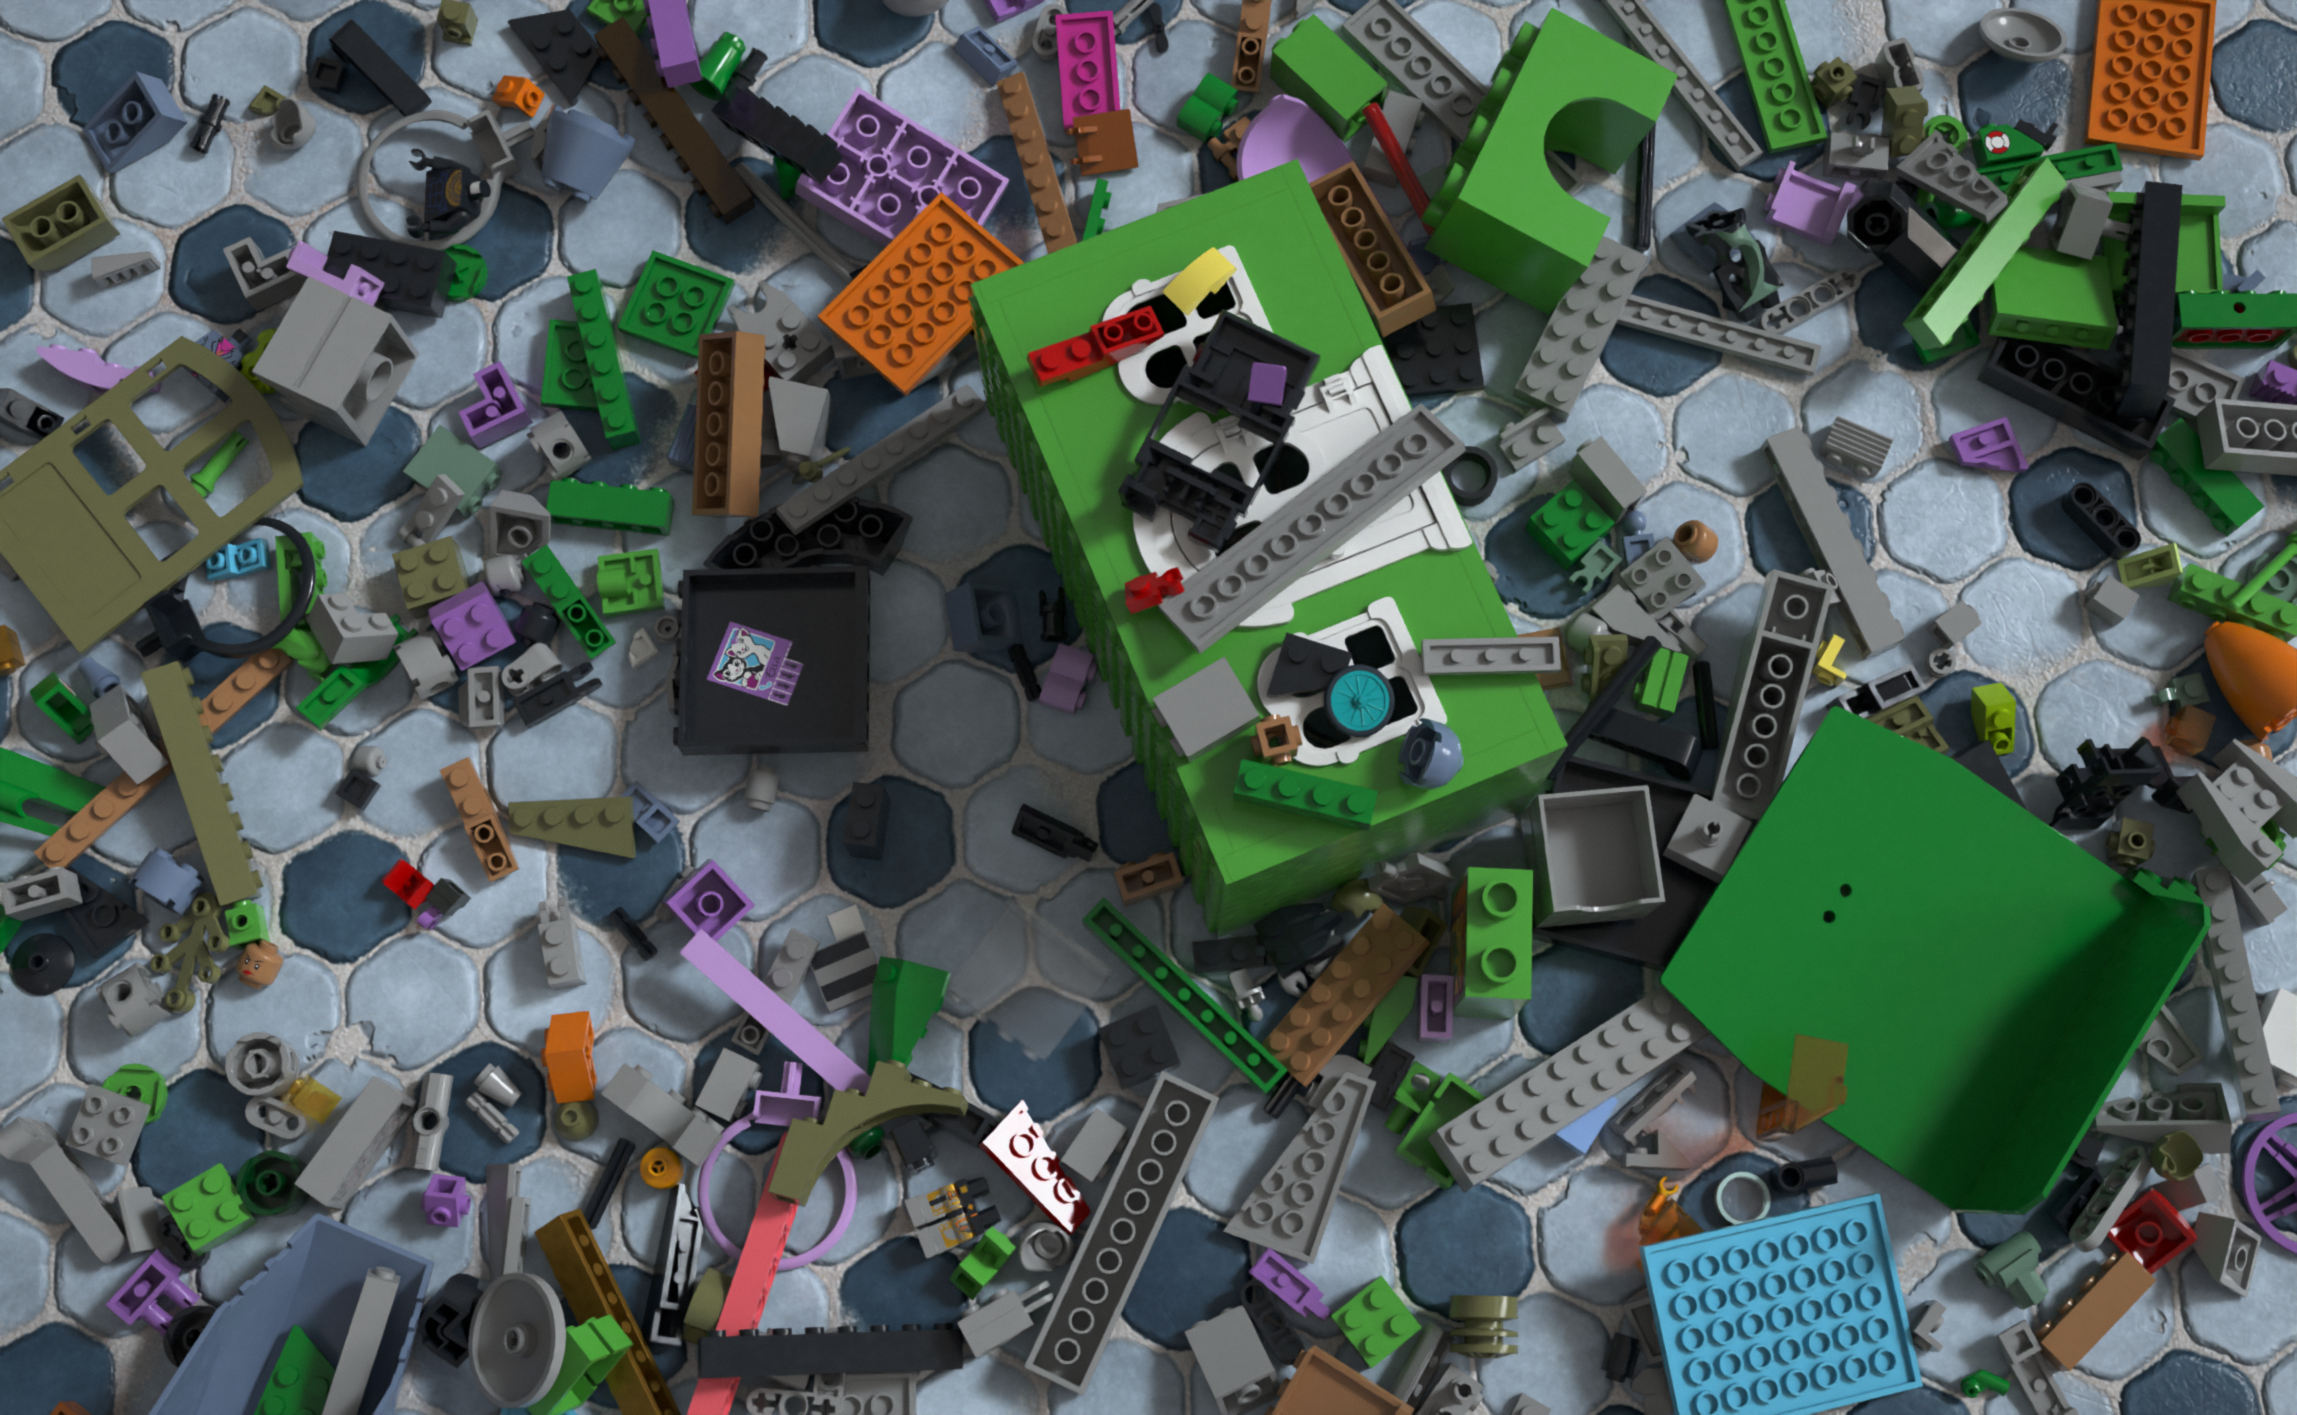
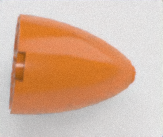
[2204,621,2297,742]

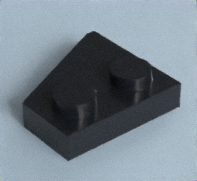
[1266,633,1352,698]

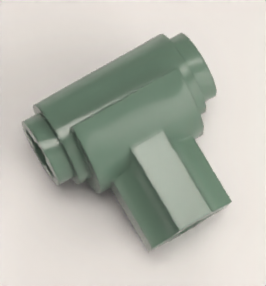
[1973,1231,2049,1310]

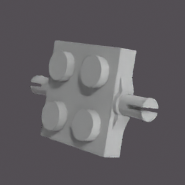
[1367,852,1456,905]

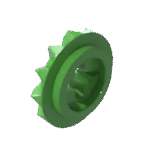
[1923,115,1968,155]

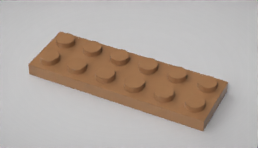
[1261,903,1430,1087]

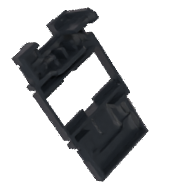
[1118,309,1320,553]

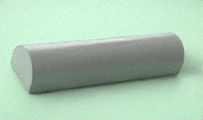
[1389,1321,1455,1415]

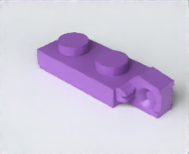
[1249,1247,1332,1322]

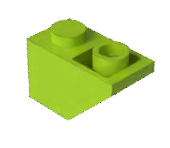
[1971,682,2016,755]

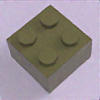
[392,536,471,619]

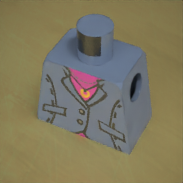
[183,328,253,403]

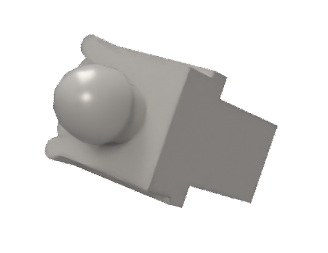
[1228,968,1265,1022]

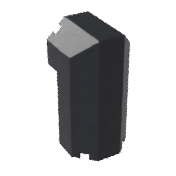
[1847,177,1962,298]

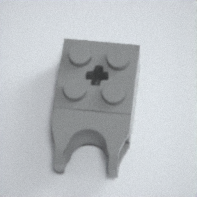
[726,279,835,384]

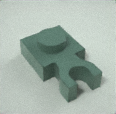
[1567,540,1622,596]

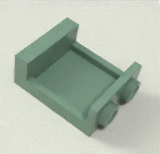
[403,425,503,519]

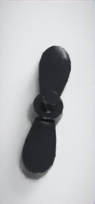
[1149,2,1169,54]

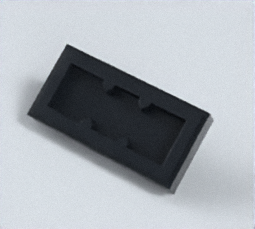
[1368,1041,1415,1112]

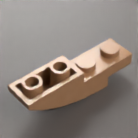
[1231,0,1272,94]
[440,757,519,882]

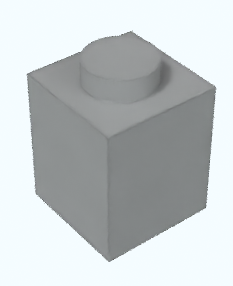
[2083,575,2140,627]
[1926,600,1982,650]

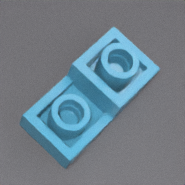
[205,538,271,581]

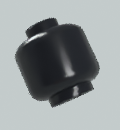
[514,601,560,647]

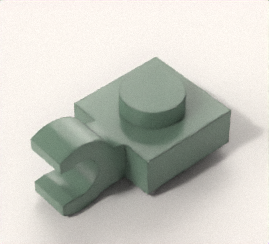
[2151,672,2210,711]

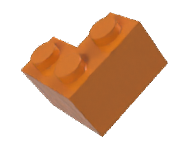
[541,1011,598,1104]

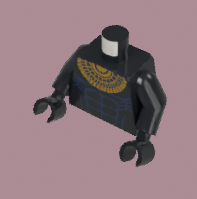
[406,148,491,239]

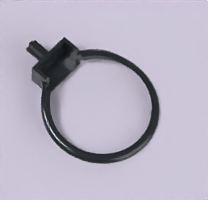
[135,517,316,662]

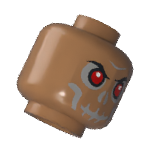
[1673,520,1718,564]

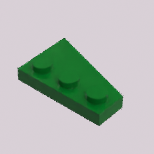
[541,319,599,412]

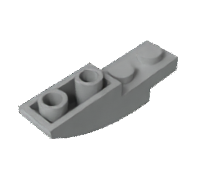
[731,928,821,1055]

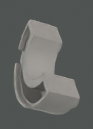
[601,1063,724,1167]

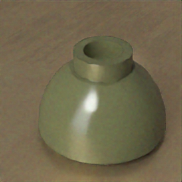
[554,1100,598,1142]

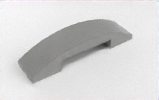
[1996,1320,2079,1415]

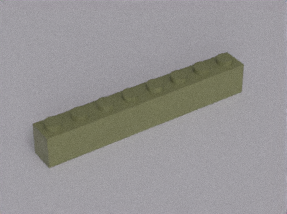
[141,661,264,908]

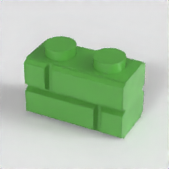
[1631,648,1689,719]

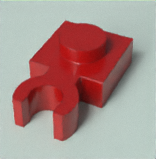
[1125,567,1185,614]

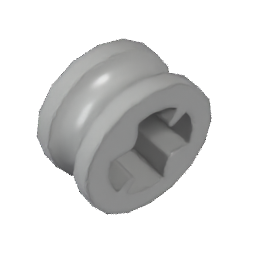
[1925,648,1956,678]

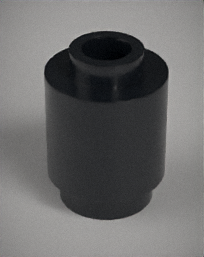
[1601,1332,1641,1384]

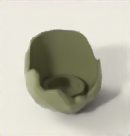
[1332,878,1383,918]
[2150,1130,2203,1183]

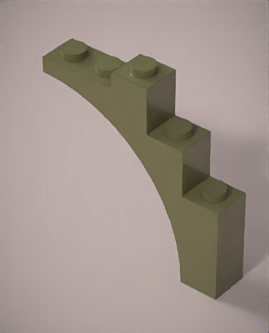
[768,1059,969,1207]

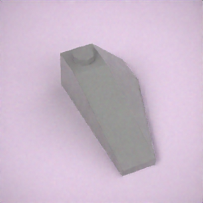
[2094,1083,2232,1154]

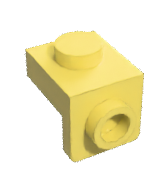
[1811,634,1847,686]

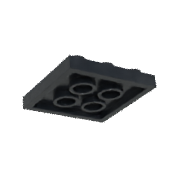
[1386,303,1484,398]

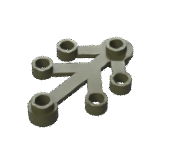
[150,893,229,1014]

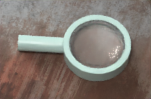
[1714,1172,1771,1225]

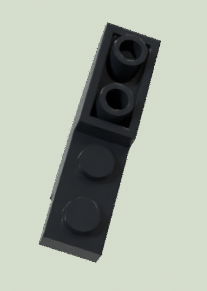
[909,1072,999,1153]

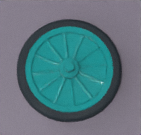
[1324,664,1395,737]

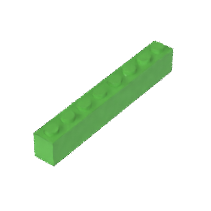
[1902,157,2068,350]

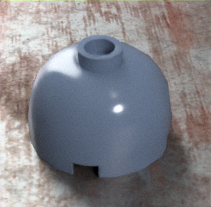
[1398,718,1463,790]

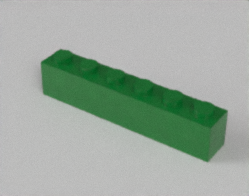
[567,269,642,450]

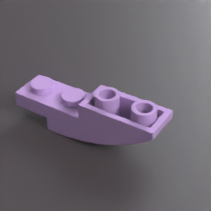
[36,344,162,395]

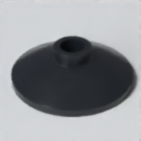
[12,933,76,995]

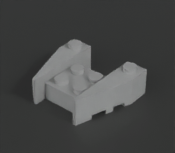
[2176,739,2297,886]

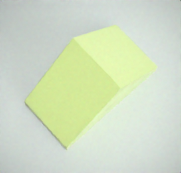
[2117,543,2183,589]

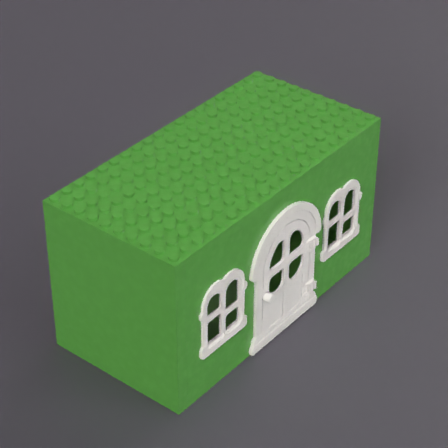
[968,159,1568,939]

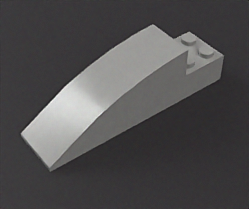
[1711,569,1834,821]

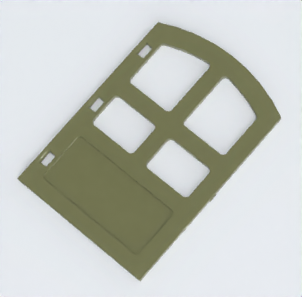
[0,336,304,655]

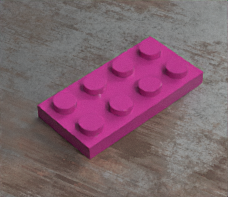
[1055,10,1120,132]

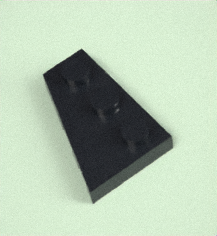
[61,866,151,959]

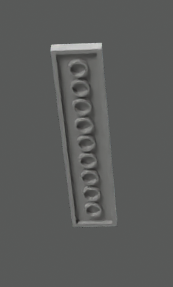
[1341,0,1586,197]
[1157,403,1466,654]

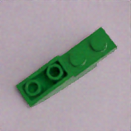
[521,544,617,660]

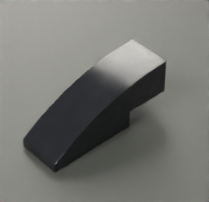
[1825,663,1927,719]

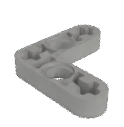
[746,1328,846,1415]

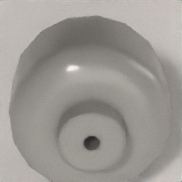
[353,746,387,777]

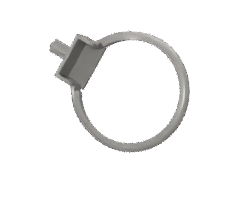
[357,109,535,251]

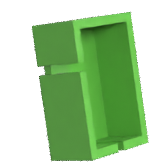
[1393,1072,1486,1190]
[527,1314,633,1415]

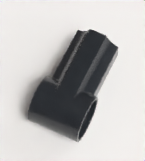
[1769,1156,1838,1193]

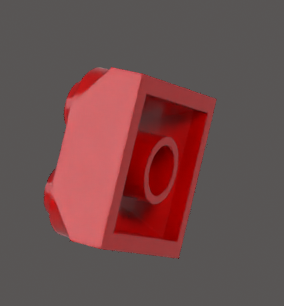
[2107,1187,2197,1275]

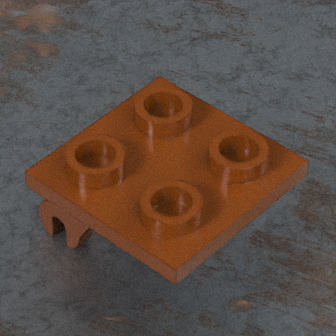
[1065,109,1139,176]

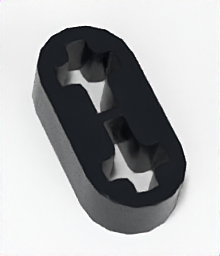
[157,1215,211,1268]

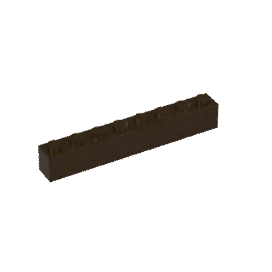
[594,17,756,225]

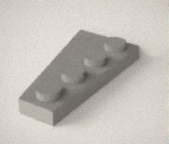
[1896,130,2008,223]

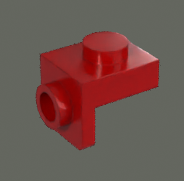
[381,858,434,910]

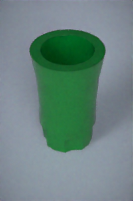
[689,32,746,100]

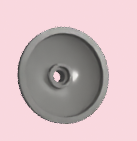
[1979,8,2067,63]

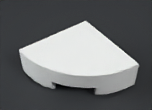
[628,627,660,670]

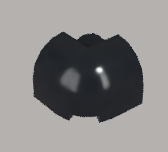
[418,1273,484,1368]

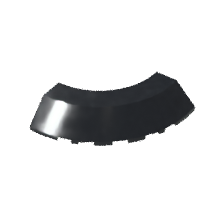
[703,497,913,576]

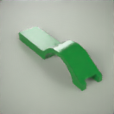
[296,613,418,731]

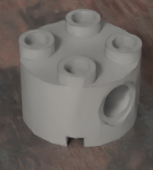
[526,410,593,480]
[393,629,459,701]
[96,963,171,1038]
[225,1032,300,1098]

